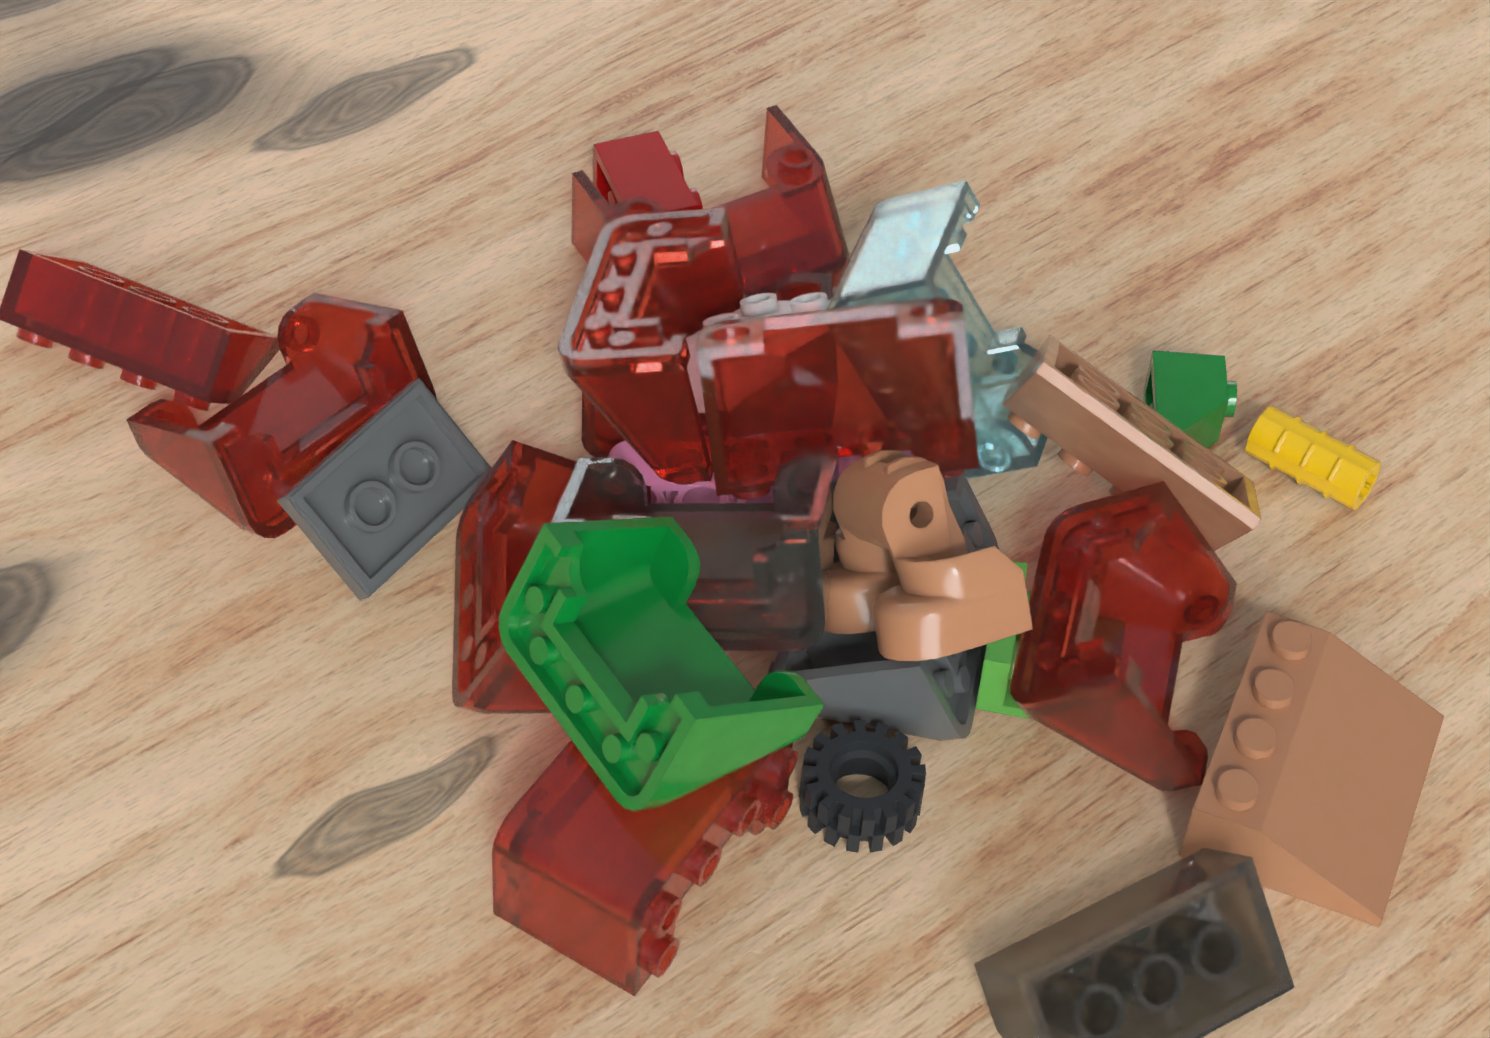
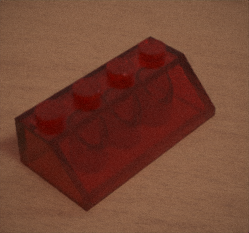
[0,249,283,411]

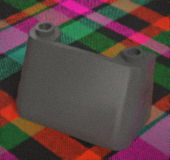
[768,467,999,741]

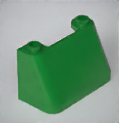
[499,517,824,811]

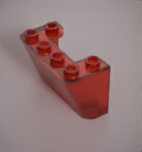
[696,297,979,500]

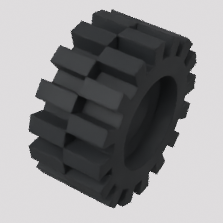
[799,720,926,853]

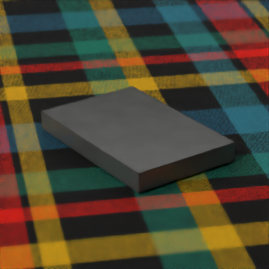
[277,378,498,600]

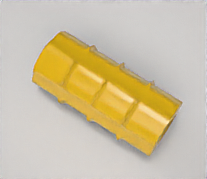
[1245,405,1382,511]

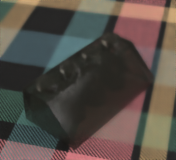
[974,848,1295,1038]

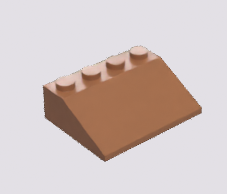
[1002,335,1262,554]
[1179,611,1444,927]

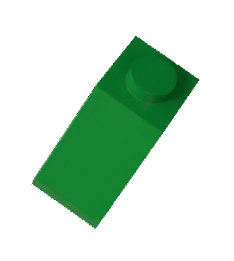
[1143,350,1237,448]

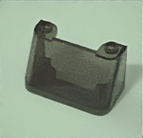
[551,456,839,651]

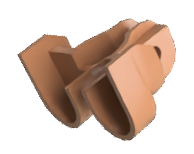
[813,450,1033,661]

